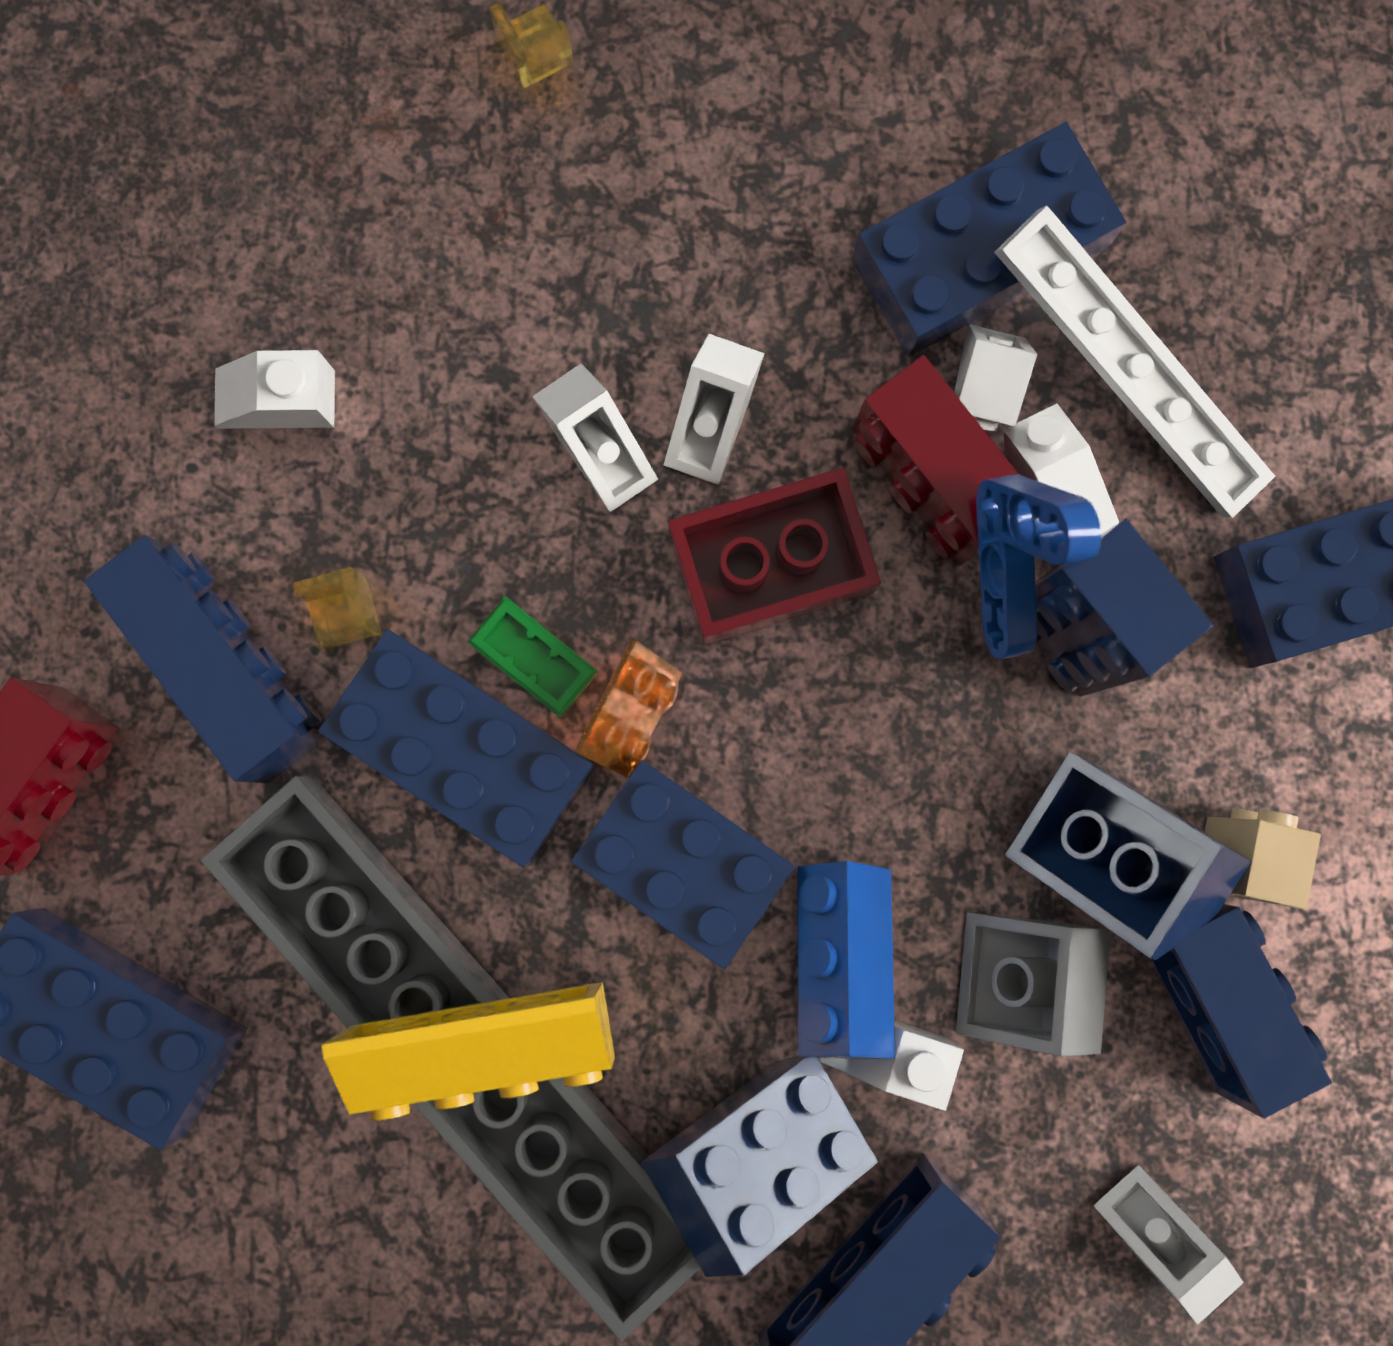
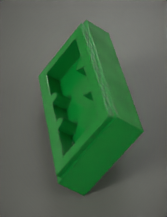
[467,596,599,718]

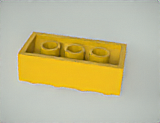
[322,982,615,1121]

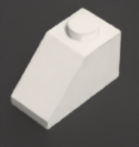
[954,324,1037,431]
[664,334,765,485]
[214,350,335,429]
[532,364,658,512]
[1003,404,1119,534]
[819,1020,964,1111]
[1093,1165,1244,1325]

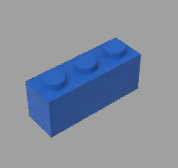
[797,861,895,1059]

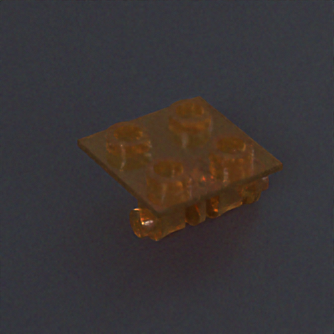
[574,639,682,779]

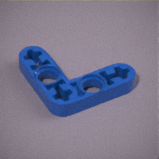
[976,474,1101,660]

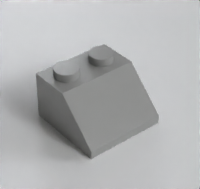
[956,912,1111,1057]

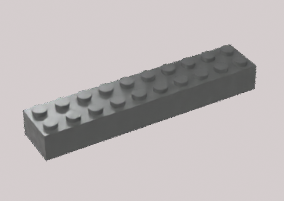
[201,776,700,1342]

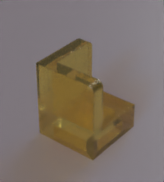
[489,2,574,89]
[293,567,381,650]

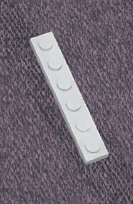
[994,206,1275,518]

